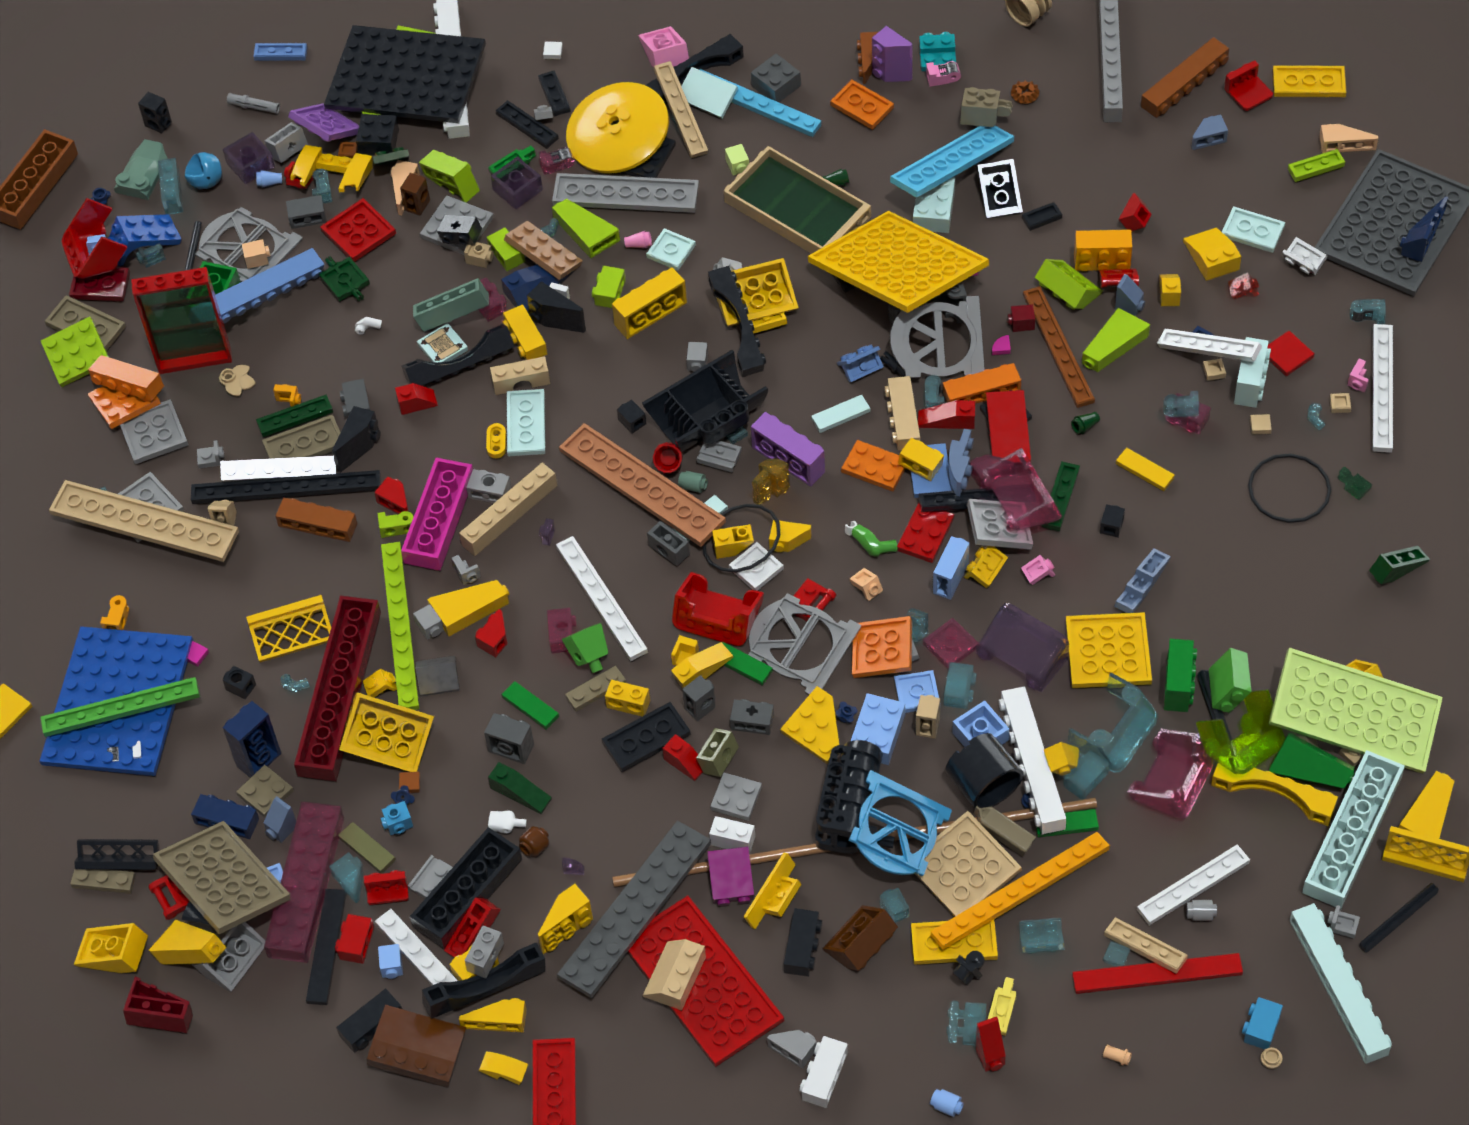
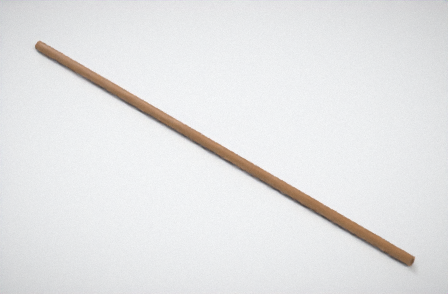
[612,798,1097,887]

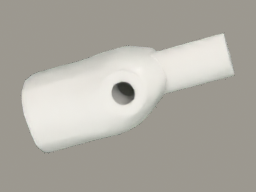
[488,811,527,833]

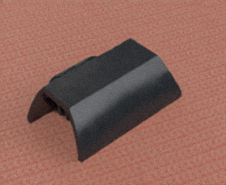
[642,350,768,452]

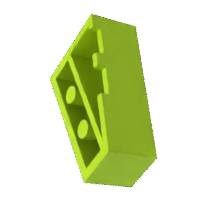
[419,150,480,203]

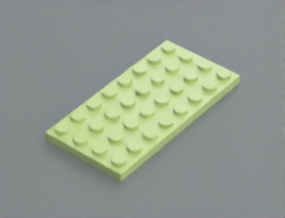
[1269,648,1443,774]

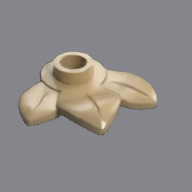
[219,365,255,396]

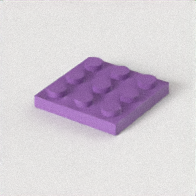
[288,103,359,142]

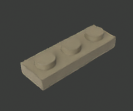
[565,666,626,712]
[71,869,136,894]

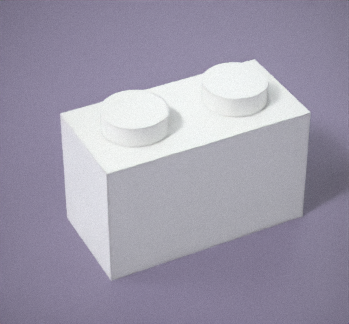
[709,816,755,854]

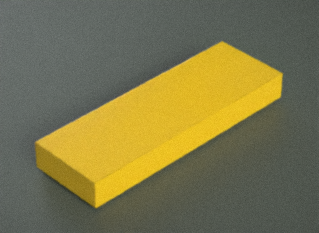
[1116,447,1175,491]

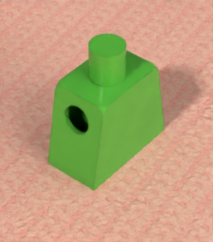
[562,623,608,673]

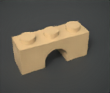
[490,356,550,395]

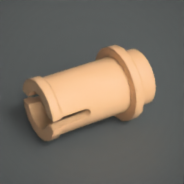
[1103,1044,1132,1066]

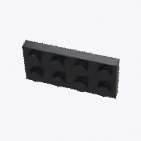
[602,702,691,772]

